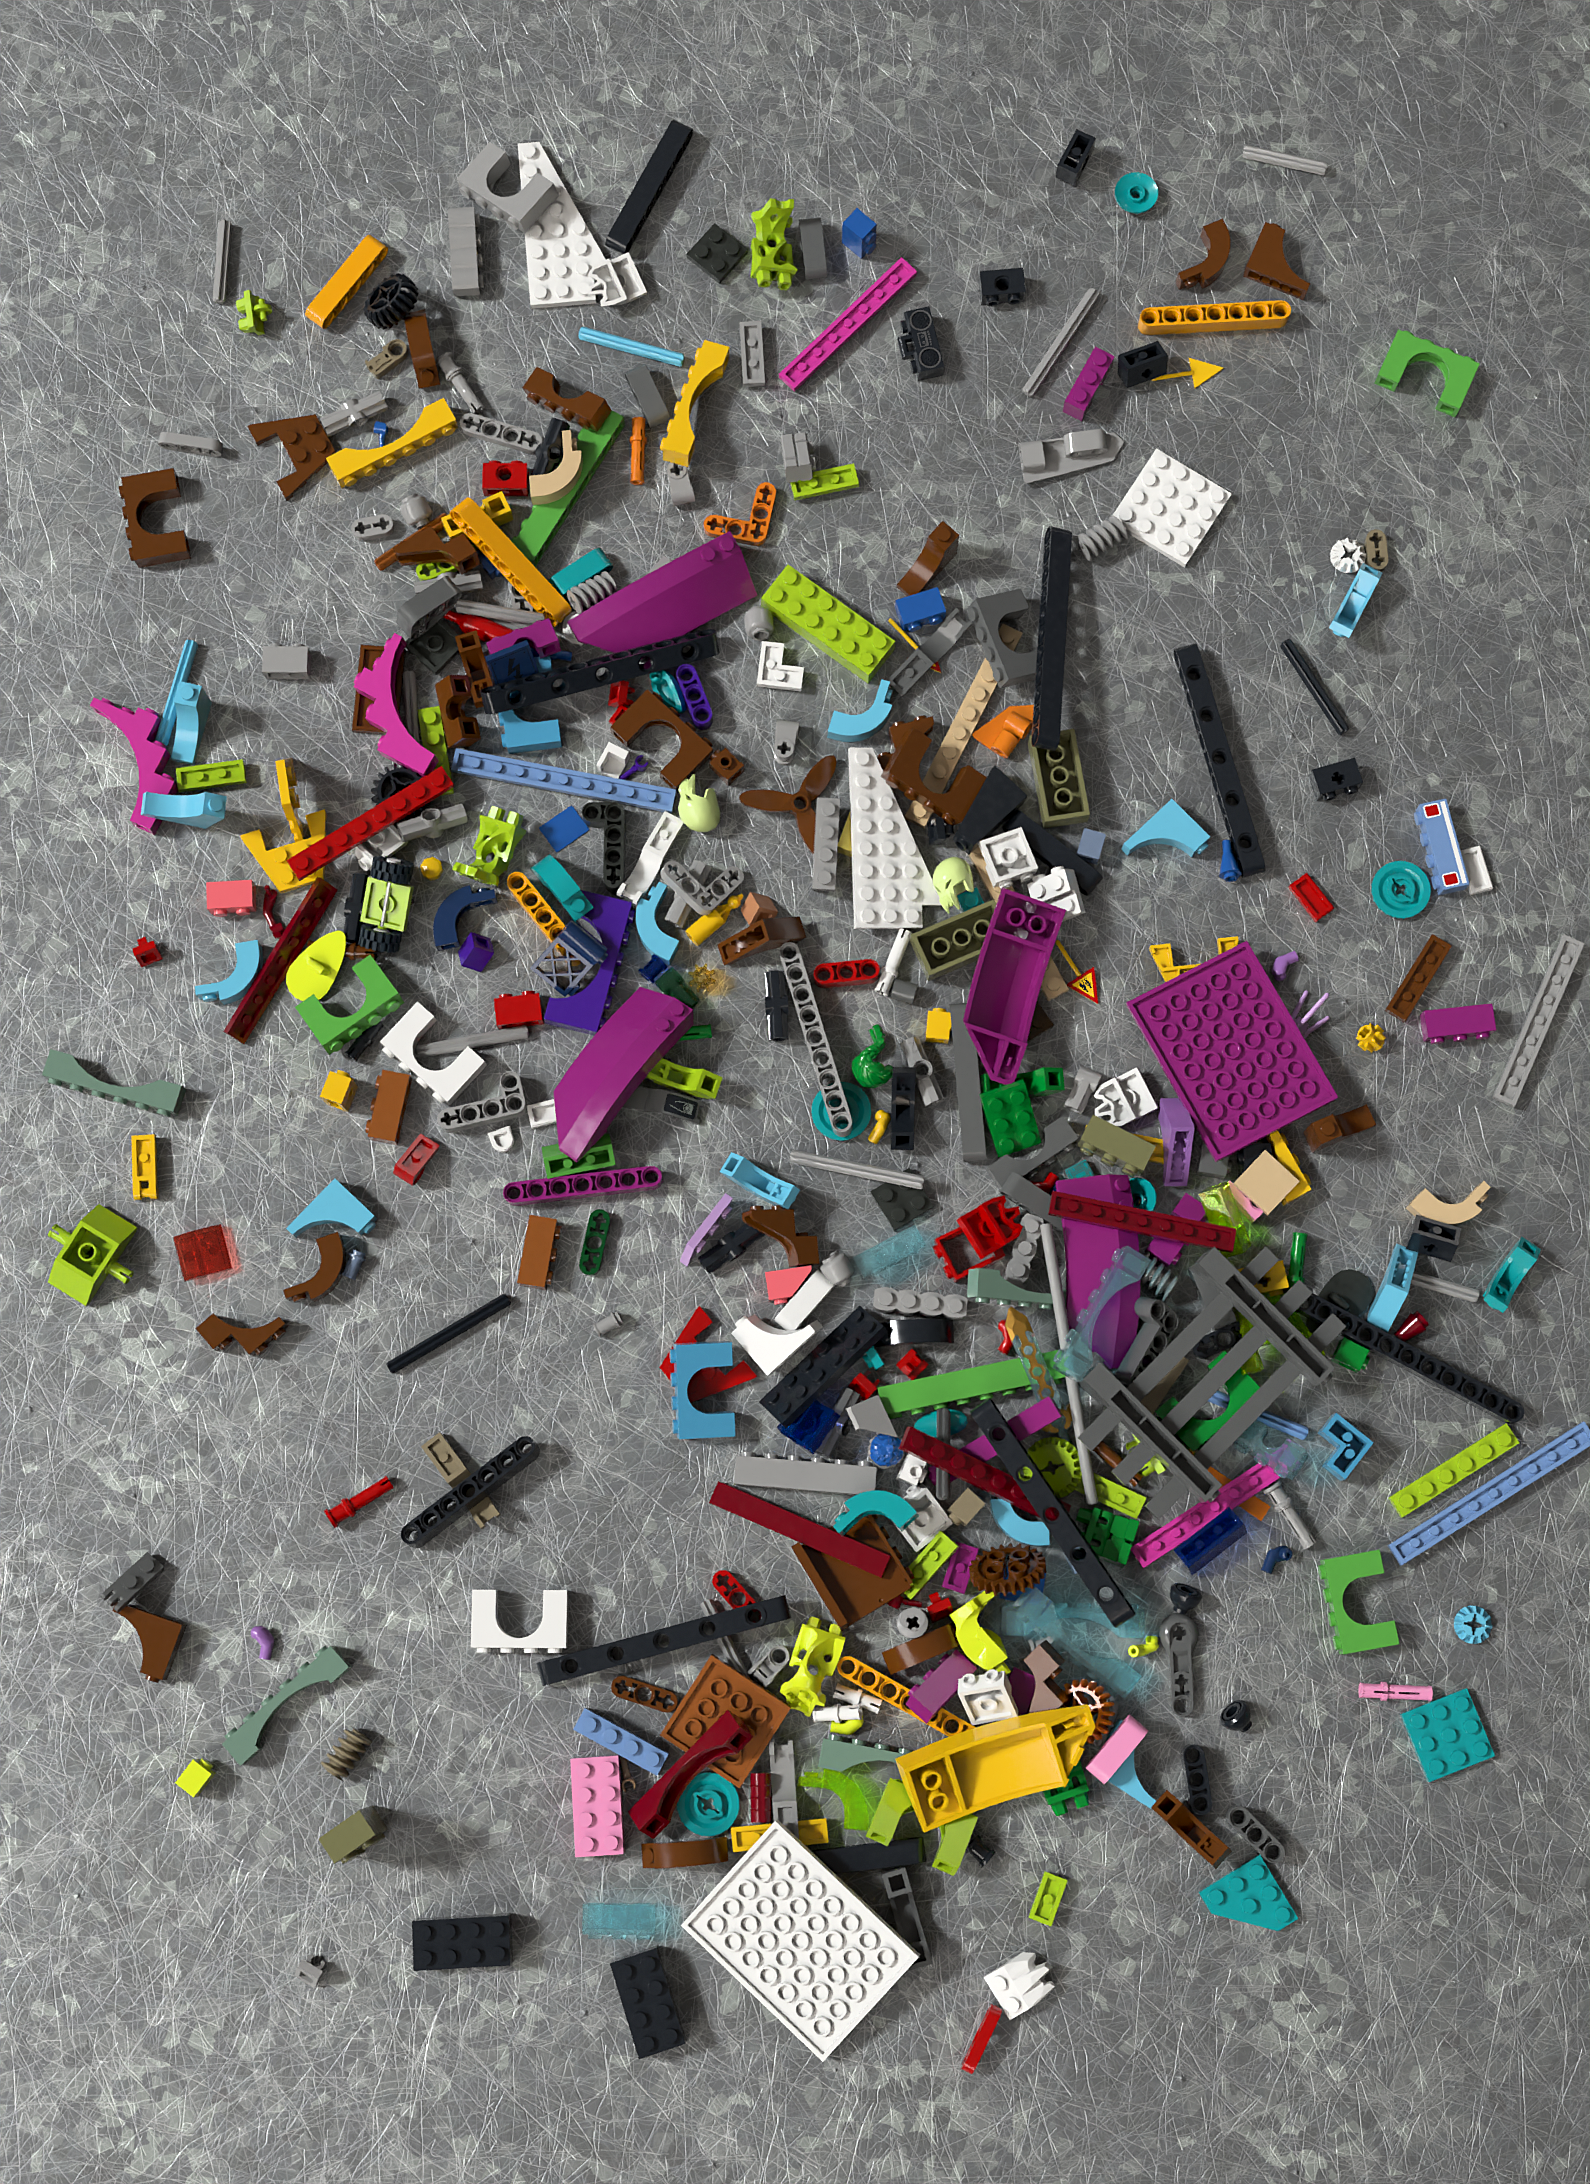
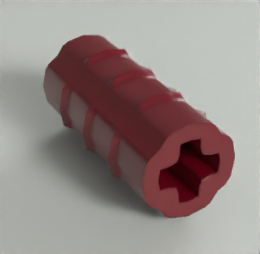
[750,1773,772,1823]

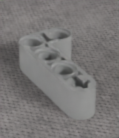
[437,1071,527,1133]

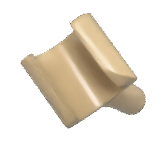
[620,1757,636,1792]

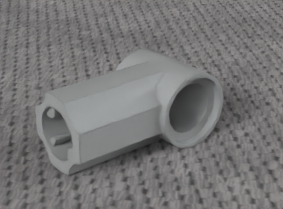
[1064,1065,1102,1114]

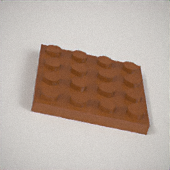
[660,1654,792,1788]

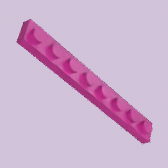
[779,257,917,392]
[1130,1445,1299,1569]

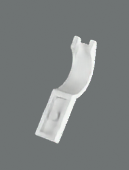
[617,811,684,905]

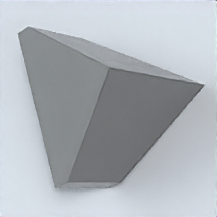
[846,1395,898,1438]

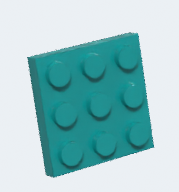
[1400,1688,1495,1782]

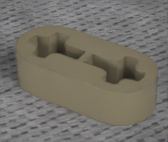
[1364,529,1388,572]

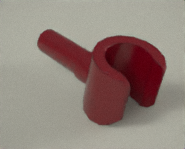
[887,1596,922,1610]

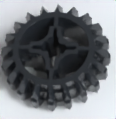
[363,273,419,330]
[371,763,430,823]

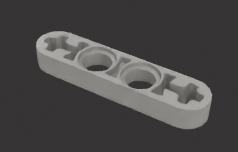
[460,413,543,454]

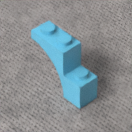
[1329,563,1383,638]

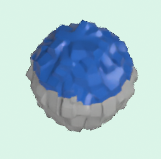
[868,1433,904,1469]

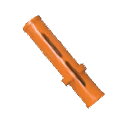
[630,417,647,485]

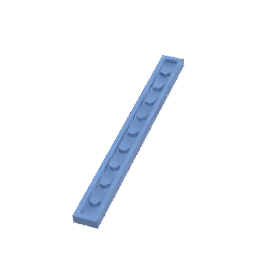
[451,748,676,813]
[1387,1421,1590,1566]

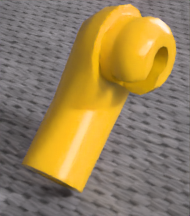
[868,1110,891,1144]

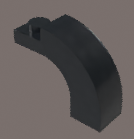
[891,1067,916,1150]

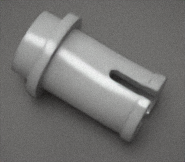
[593,1311,624,1337]

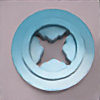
[1454,1605,1493,1644]

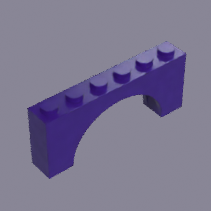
[544,890,636,1036]

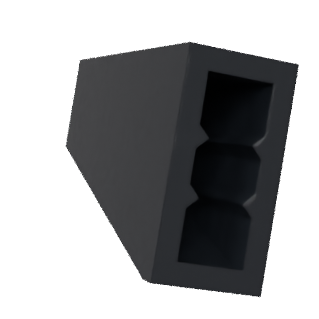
[953,766,1028,855]

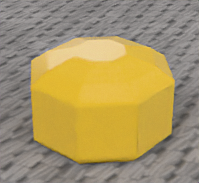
[420,857,443,881]

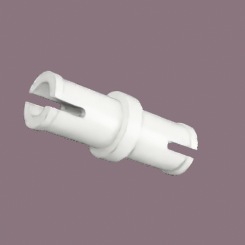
[833,1683,883,1714]
[813,1704,863,1723]

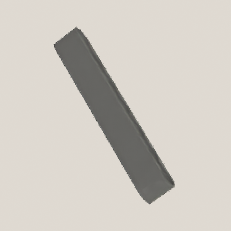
[950,1003,987,1162]

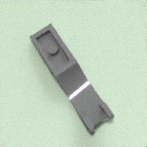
[769,1740,799,1839]

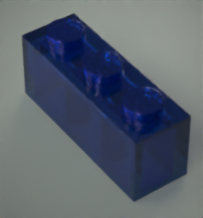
[1174,1507,1247,1575]

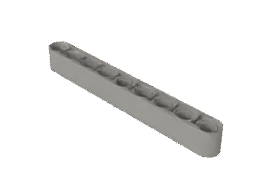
[779,942,853,1137]

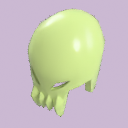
[678,774,720,832]
[933,857,974,914]

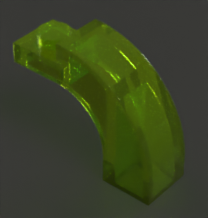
[798,1768,868,1831]

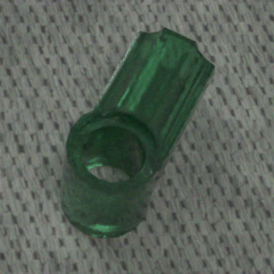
[655,967,700,1009]

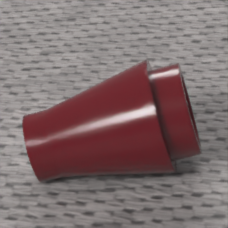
[1394,1311,1429,1342]

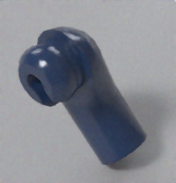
[1261,1546,1293,1574]

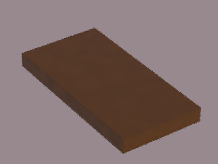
[352,645,406,735]

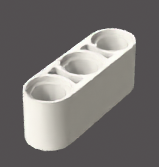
[774,1270,835,1330]

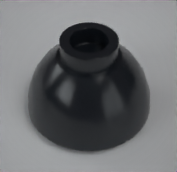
[1170,1583,1202,1614]
[1220,1700,1252,1732]

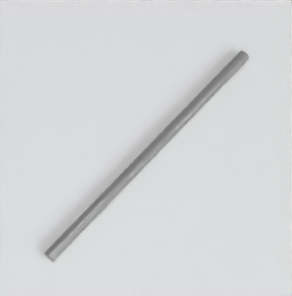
[1040,1223,1098,1504]

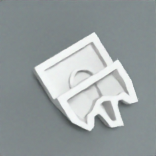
[588,252,647,307]
[1094,1067,1159,1126]
[984,1952,1056,2020]

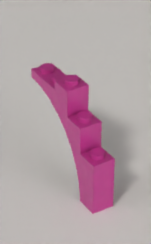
[353,633,439,776]
[90,698,178,835]

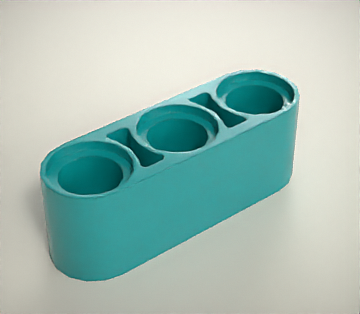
[548,548,613,600]

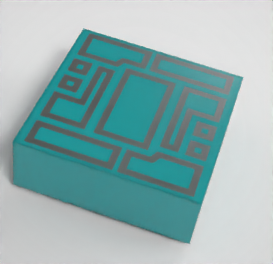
[1065,1159,1094,1179]

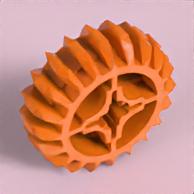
[1063,1679,1115,1744]

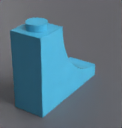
[171,681,212,765]
[141,792,227,829]
[1121,799,1210,857]
[286,1179,377,1238]
[1366,1244,1418,1333]
[1105,1719,1156,1809]

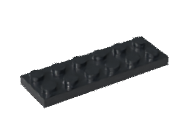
[759,1306,888,1429]

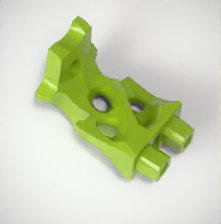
[751,198,797,290]
[452,806,526,887]

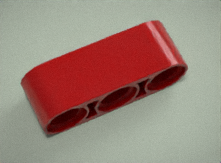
[814,959,880,988]

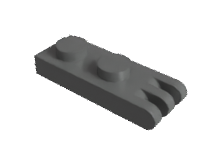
[101,1552,164,1613]

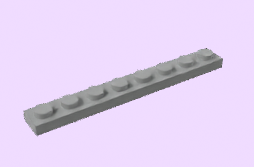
[1492,934,1585,1107]

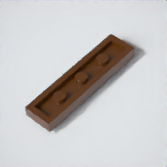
[1384,934,1452,1023]

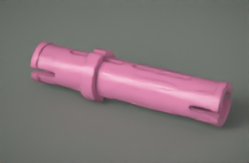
[1358,1682,1433,1701]

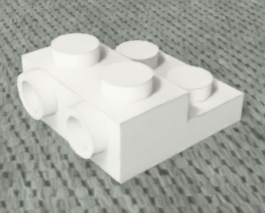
[347,825,408,871]
[978,827,1038,889]
[1027,866,1086,922]
[896,1453,927,1486]
[892,1484,953,1552]
[958,1669,1018,1725]

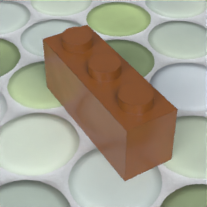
[365,1070,412,1145]
[517,1215,562,1290]

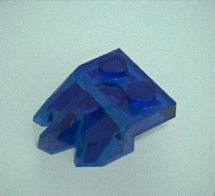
[777,1400,840,1454]

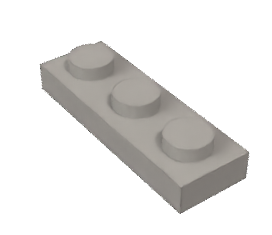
[739,321,765,387]

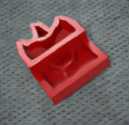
[956,1195,1023,1260]

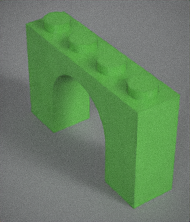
[1374,329,1480,417]
[295,955,405,1055]
[1318,1549,1399,1654]

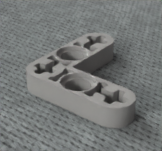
[660,861,744,915]

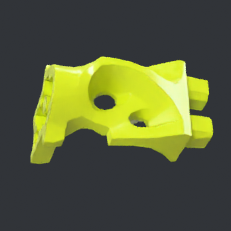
[949,1591,1011,1675]
[780,1616,845,1717]

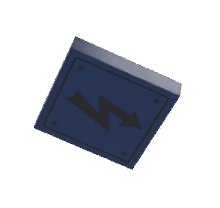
[485,640,539,685]

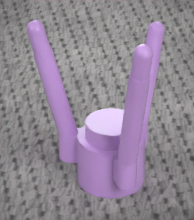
[1291,990,1330,1039]

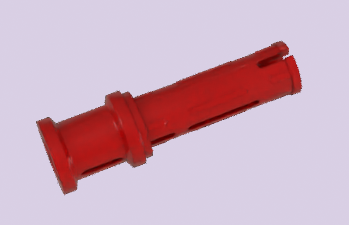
[324,1476,394,1528]

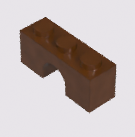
[435,675,481,748]

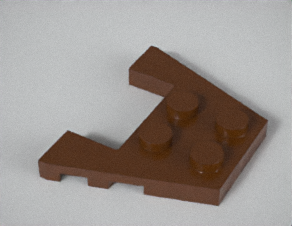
[247,414,336,501]

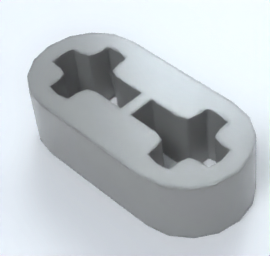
[351,514,394,541]

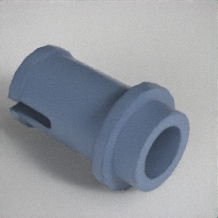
[342,1249,366,1280]

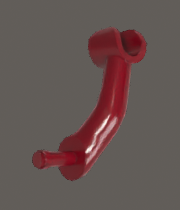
[263,885,285,938]

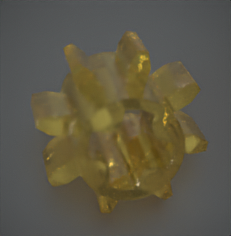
[688,963,716,992]

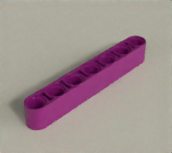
[503,1166,663,1206]

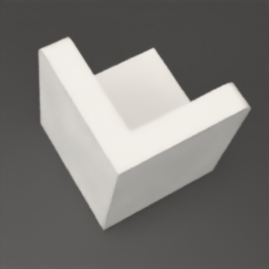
[596,742,630,779]

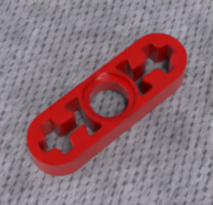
[712,1570,761,1623]
[961,2003,1003,2074]

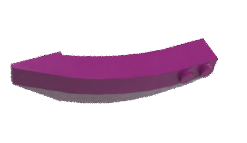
[567,531,757,660]
[963,888,1066,1085]

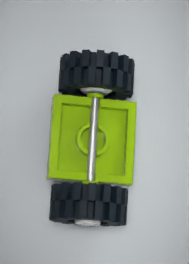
[358,856,414,953]

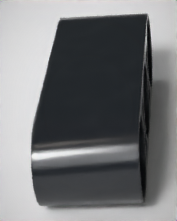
[1181,1744,1212,1815]

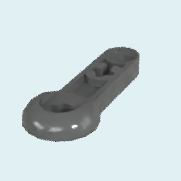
[1159,1613,1199,1717]

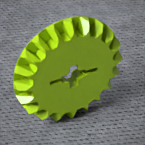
[1023,1437,1082,1498]

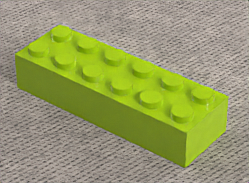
[761,564,895,684]

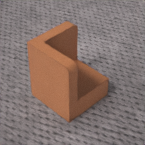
[741,892,778,926]

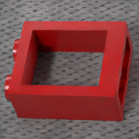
[932,1227,1006,1283]

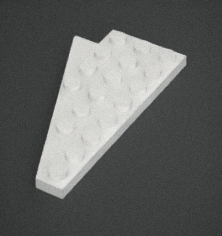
[518,142,606,309]
[848,747,941,929]

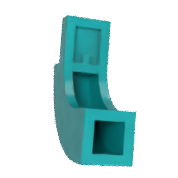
[530,854,593,921]
[1483,1236,1541,1313]
[833,1490,919,1536]

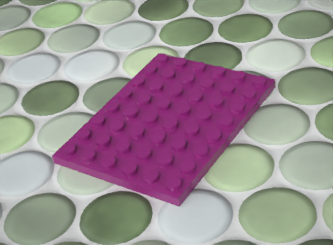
[1126,941,1338,1162]

